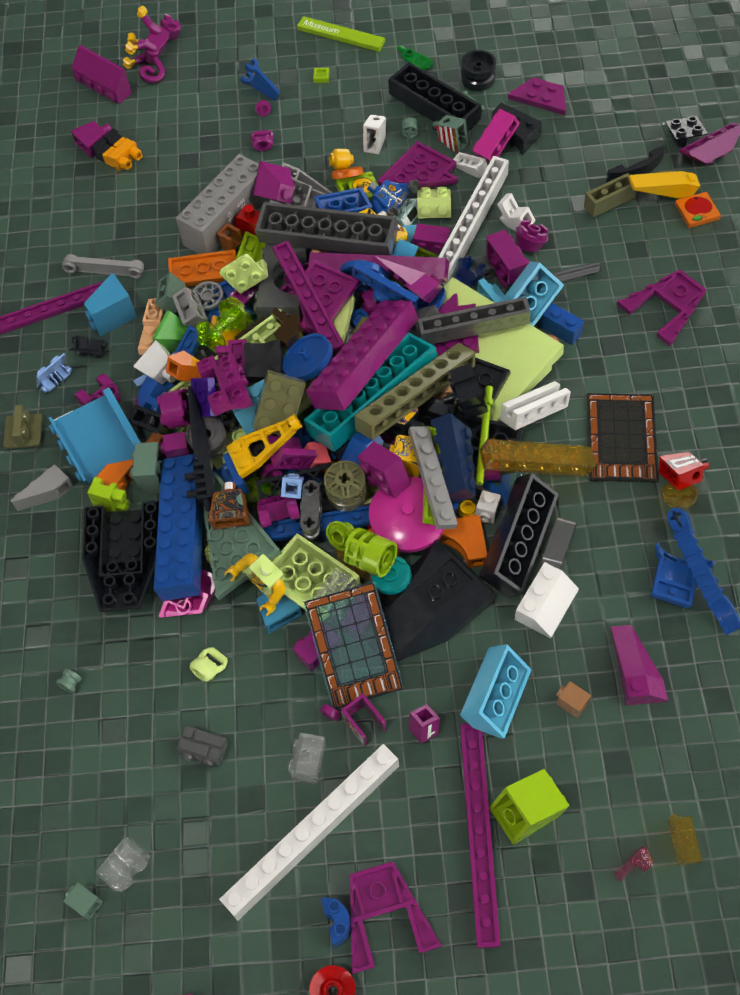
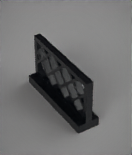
[256,463,337,521]

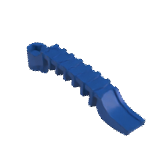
[667,508,740,635]

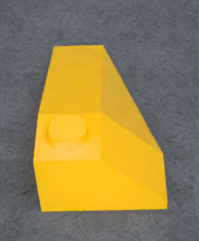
[629,171,700,199]

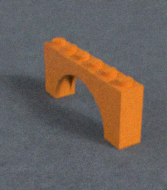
[367,515,487,581]

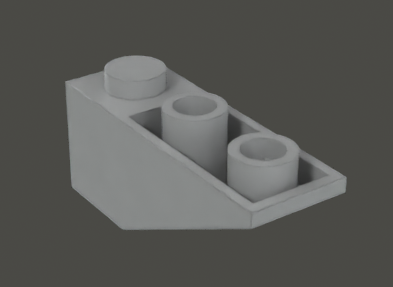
[10,464,73,511]

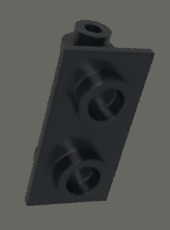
[69,335,109,357]

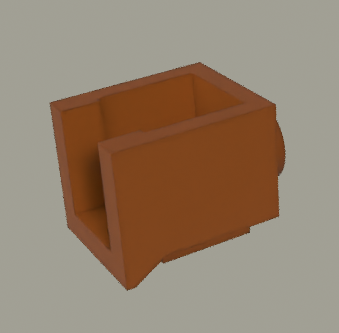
[216,223,242,251]

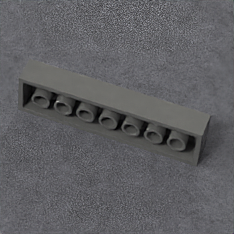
[255,202,399,256]

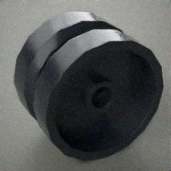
[461,50,496,91]

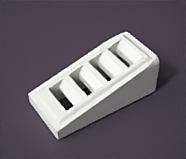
[453,152,487,178]

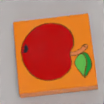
[675,192,721,228]

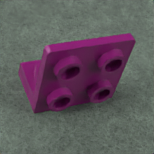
[267,436,317,470]

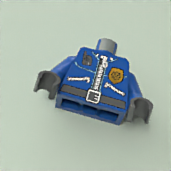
[367,179,420,216]

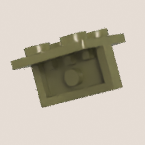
[3,405,43,449]

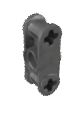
[300,480,322,540]

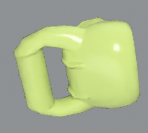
[189,647,228,682]

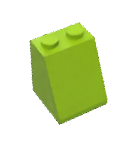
[489,769,570,845]

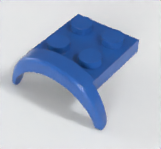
[650,543,715,609]

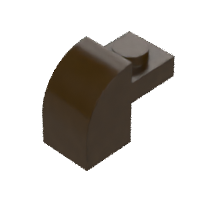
[271,307,303,350]

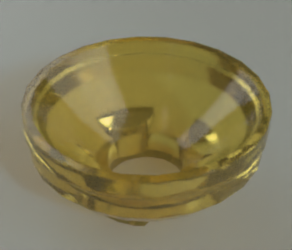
[661,483,698,510]

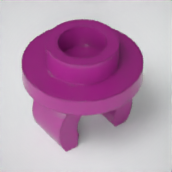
[255,100,271,116]

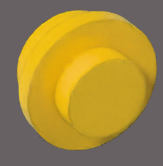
[458,500,477,518]

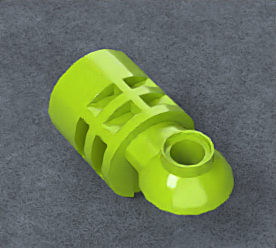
[326,521,397,578]

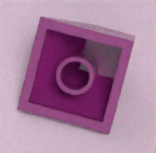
[253,161,295,204]

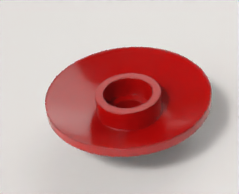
[309,965,356,995]

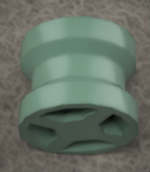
[402,117,418,138]
[55,669,82,693]

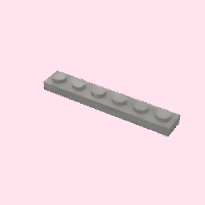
[408,426,458,529]

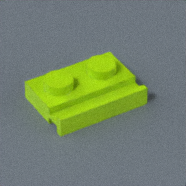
[235,231,266,262]

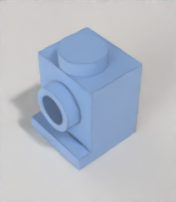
[281,473,304,499]

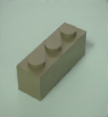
[584,173,636,217]

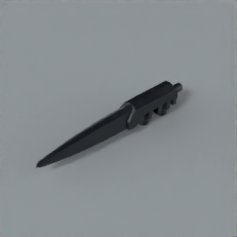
[184,386,216,512]

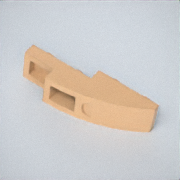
[138,298,166,355]

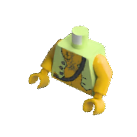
[224,553,286,616]

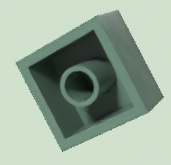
[130,442,167,495]

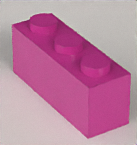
[472,109,520,163]

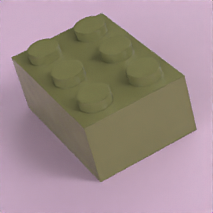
[252,370,306,436]

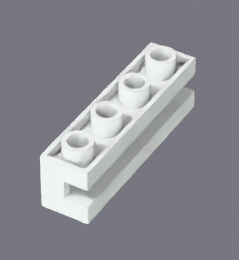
[499,381,571,430]

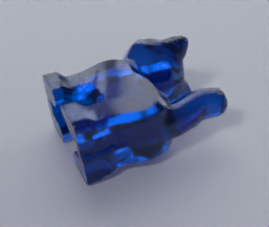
[454,256,486,289]

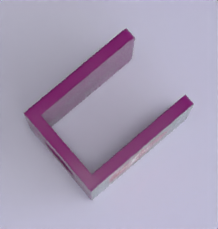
[341,694,387,746]

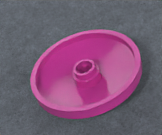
[369,476,445,553]

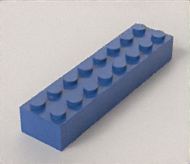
[154,454,204,601]

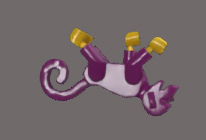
[122,6,181,84]

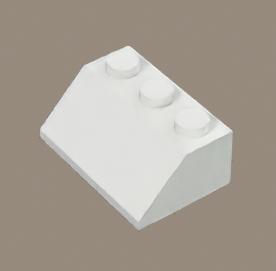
[515,562,579,639]

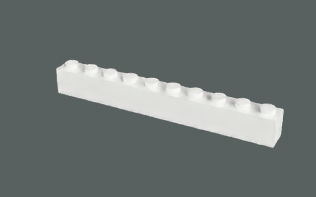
[438,156,509,286]
[219,744,399,921]

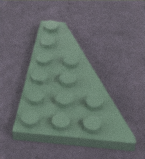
[204,472,281,600]

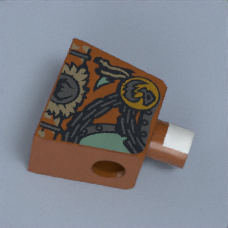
[209,482,251,530]

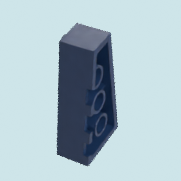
[430,413,476,503]

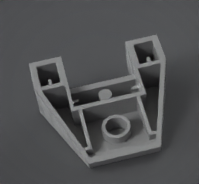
[269,162,332,208]

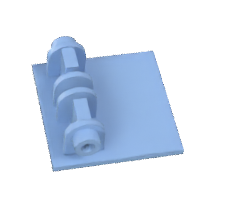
[36,353,72,393]

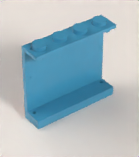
[48,388,141,486]

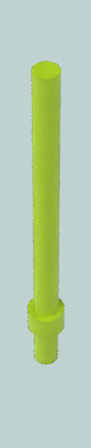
[476,386,494,486]

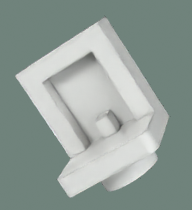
[475,490,501,524]

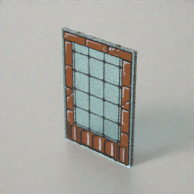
[303,581,404,709]

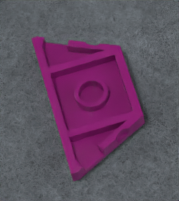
[508,77,566,115]

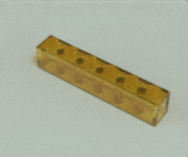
[480,439,596,476]

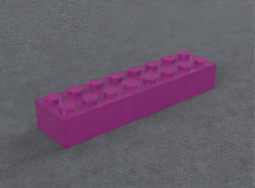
[306,300,419,411]

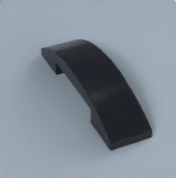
[606,145,665,183]

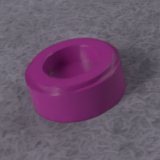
[320,704,342,722]

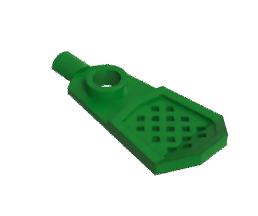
[397,45,433,71]

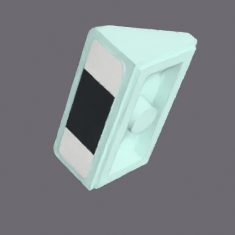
[394,198,418,226]

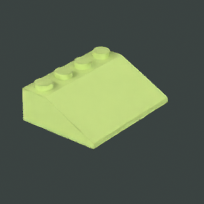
[272,533,361,621]

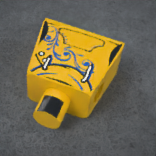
[382,435,420,477]

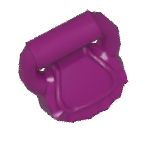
[250,130,274,151]

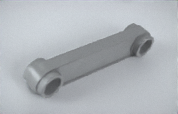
[62,254,144,279]

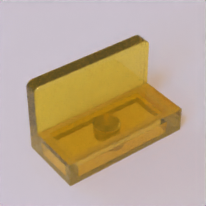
[668,814,702,866]

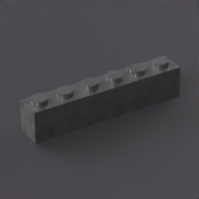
[418,297,531,344]

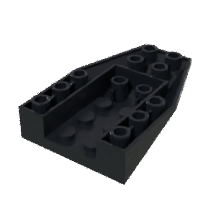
[82,500,159,612]
[362,540,493,662]

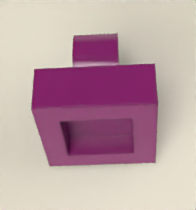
[260,463,282,483]

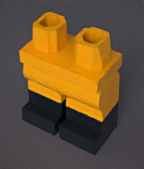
[92,128,142,171]

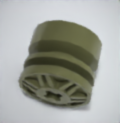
[324,461,367,511]

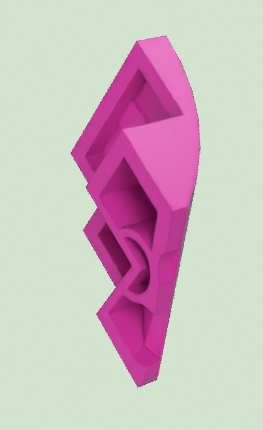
[159,569,215,617]

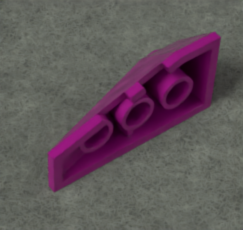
[372,256,443,304]

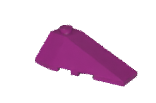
[610,625,668,706]

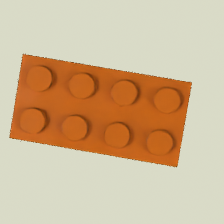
[168,249,236,287]

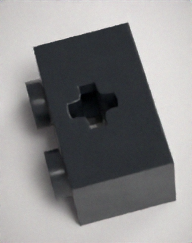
[129,405,172,435]

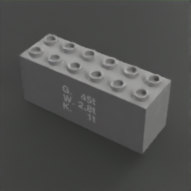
[176,154,267,254]

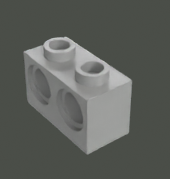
[172,287,209,329]

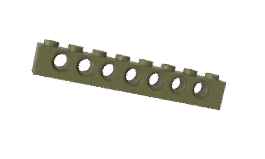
[355,343,475,440]

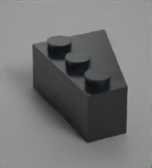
[492,102,542,155]

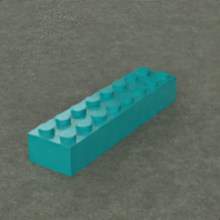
[304,332,438,452]

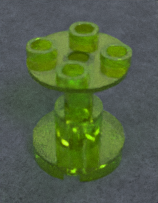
[196,297,251,352]

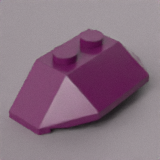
[679,123,740,164]

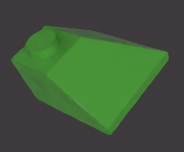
[153,310,188,354]

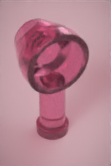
[613,845,654,882]

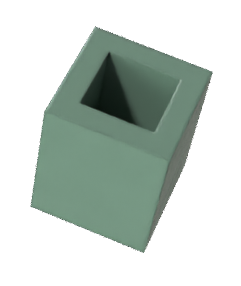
[63,882,103,921]

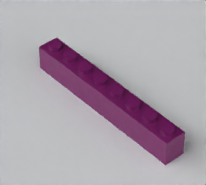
[309,252,449,285]

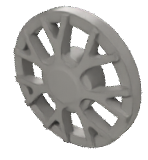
[193,281,224,310]

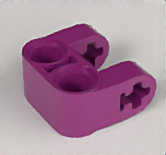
[74,373,121,406]
[257,494,300,528]

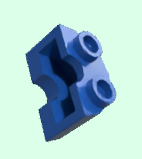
[321,898,351,949]

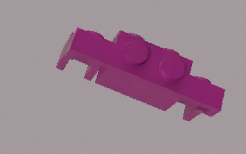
[196,353,253,416]

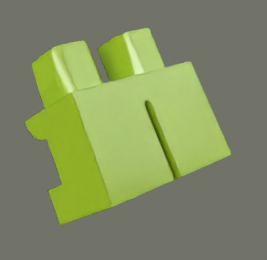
[87,477,130,512]

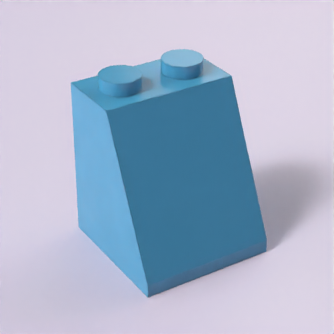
[84,273,137,336]

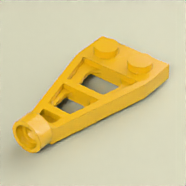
[226,414,302,478]

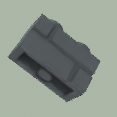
[177,726,228,768]

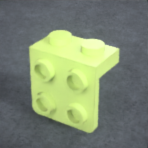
[417,187,451,218]
[220,254,268,294]

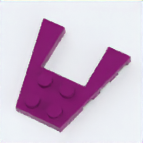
[617,269,707,346]
[350,861,441,974]

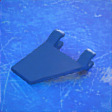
[240,58,280,101]

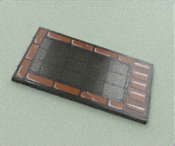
[586,393,659,483]

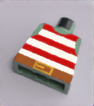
[432,115,469,153]

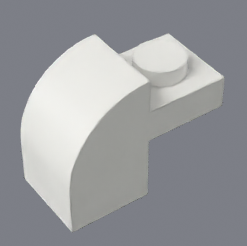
[497,193,536,231]

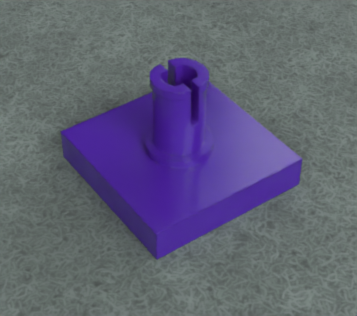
[191,378,220,417]

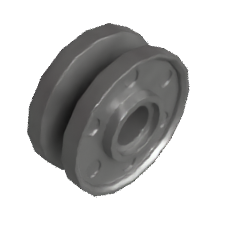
[186,416,229,458]

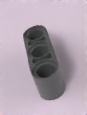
[540,517,577,570]

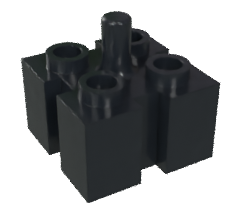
[443,363,488,420]

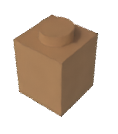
[556,681,591,719]

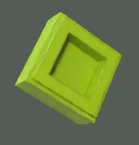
[313,68,330,83]

